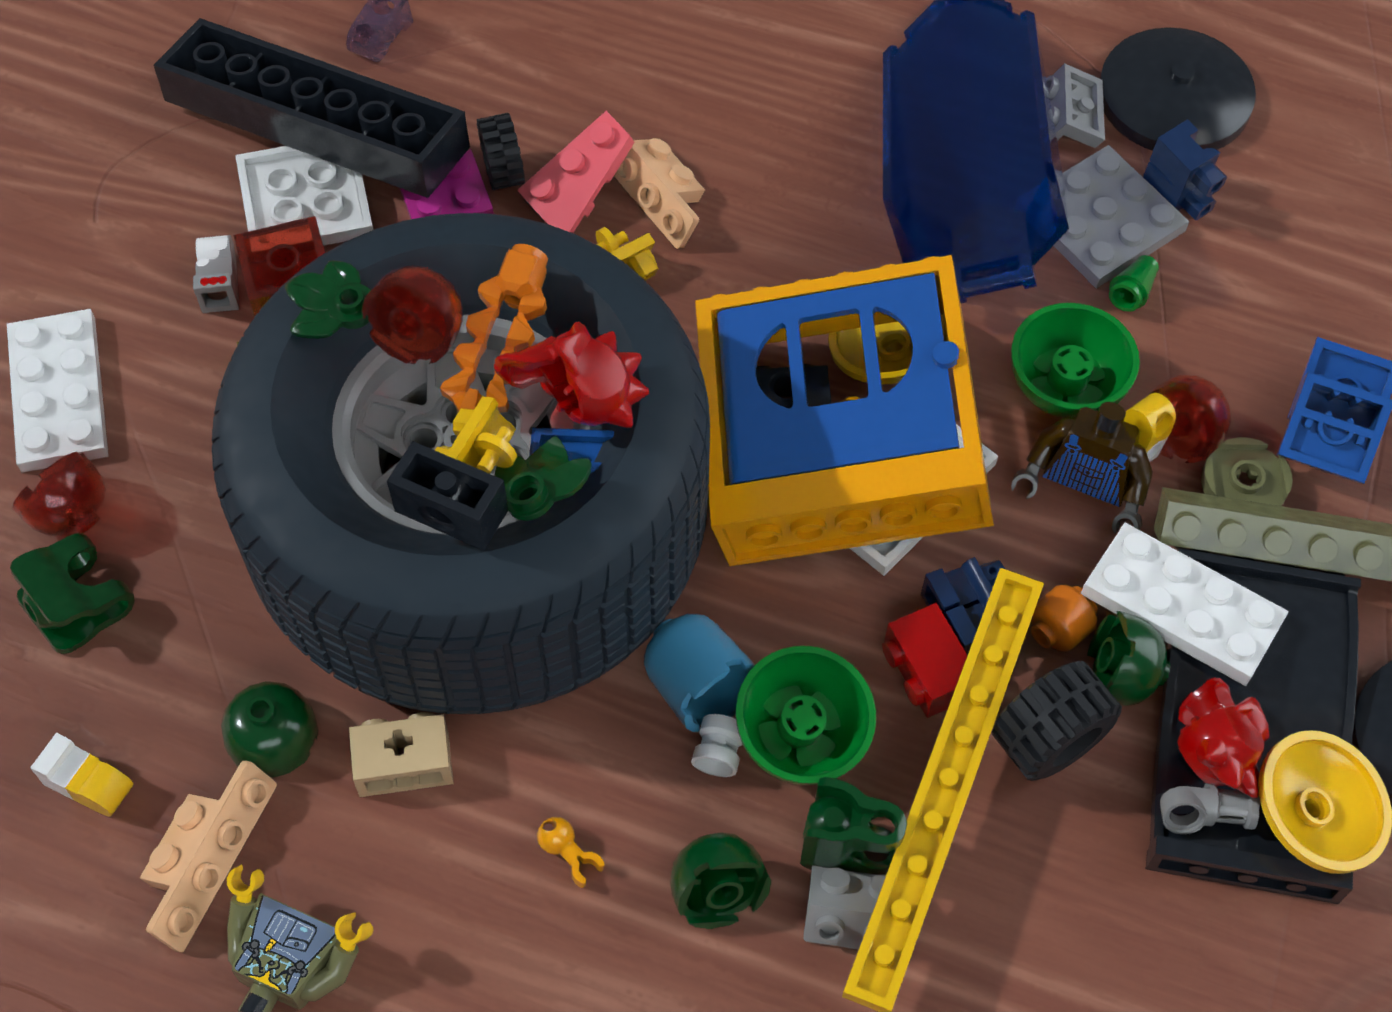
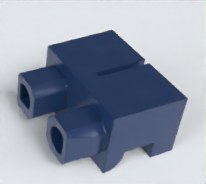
[1143,119,1227,221]
[921,557,1005,655]

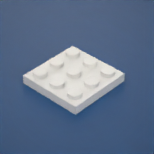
[235,146,374,259]

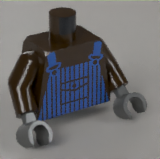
[1011,402,1153,534]

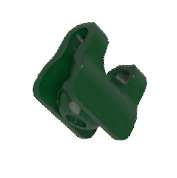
[10,533,135,654]
[800,777,907,875]

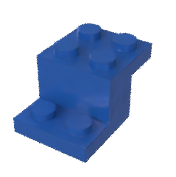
[1277,337,1392,484]

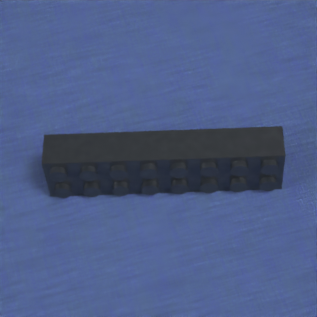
[153,18,470,198]

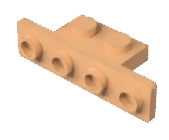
[614,138,705,249]
[140,761,277,952]

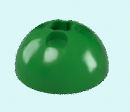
[1011,303,1140,418]
[735,646,876,785]

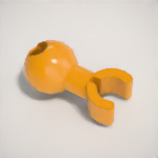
[537,817,604,888]

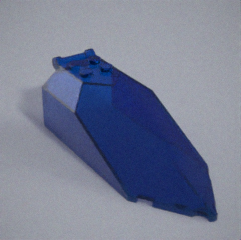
[883,0,1069,304]

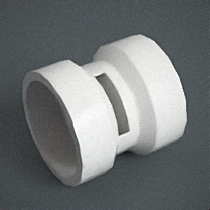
[691,714,743,777]

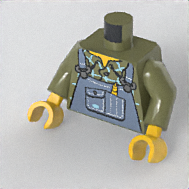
[227,864,373,1012]

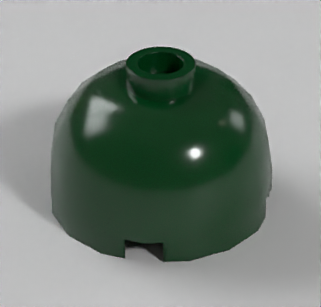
[1087,611,1170,706]
[221,681,319,778]
[670,832,771,929]

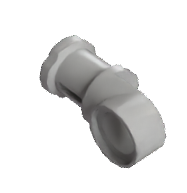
[1160,784,1260,834]

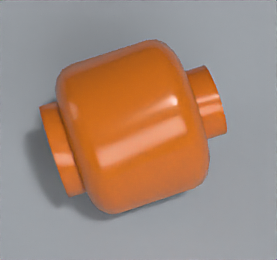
[1031,585,1098,652]

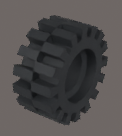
[477,113,525,191]

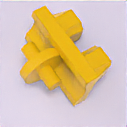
[596,227,659,281]
[435,396,517,474]

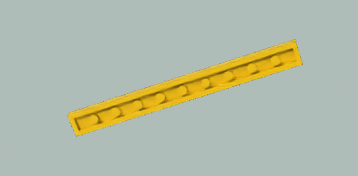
[842,568,1044,1012]

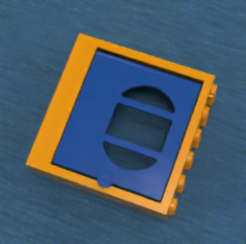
[695,255,994,566]

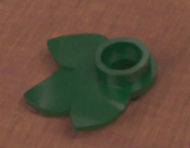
[285,260,376,339]
[494,436,592,521]

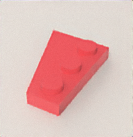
[517,110,635,233]

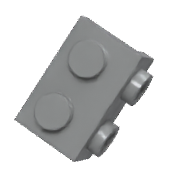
[803,866,886,949]

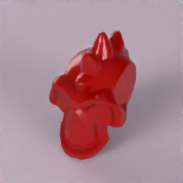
[493,322,649,428]
[1177,678,1269,798]

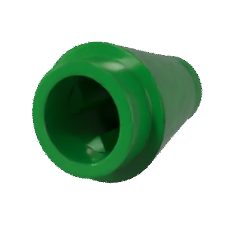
[1109,255,1159,312]

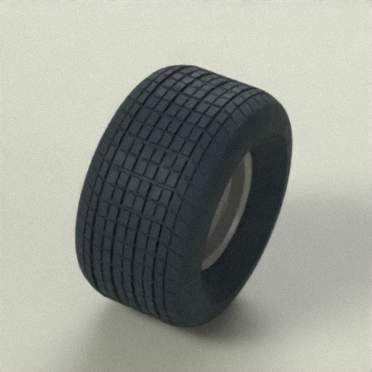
[212,213,710,714]

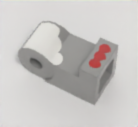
[193,235,239,313]

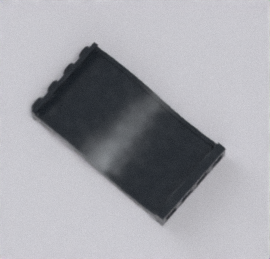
[1145,548,1361,904]

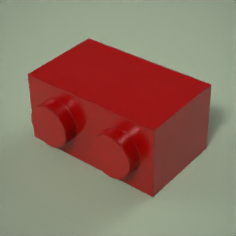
[882,603,968,718]

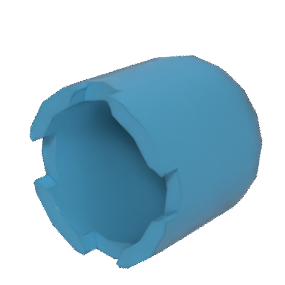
[644,614,755,732]

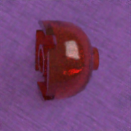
[362,265,463,365]
[1150,375,1231,463]
[12,451,106,536]

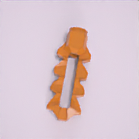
[440,244,548,413]

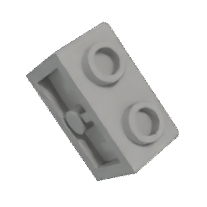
[1040,63,1105,148]

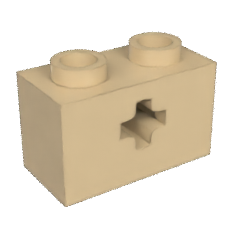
[349,712,454,797]

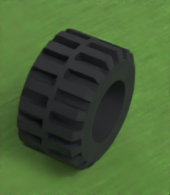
[992,661,1122,781]

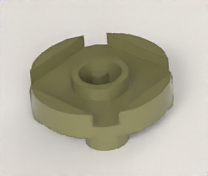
[1201,437,1293,506]

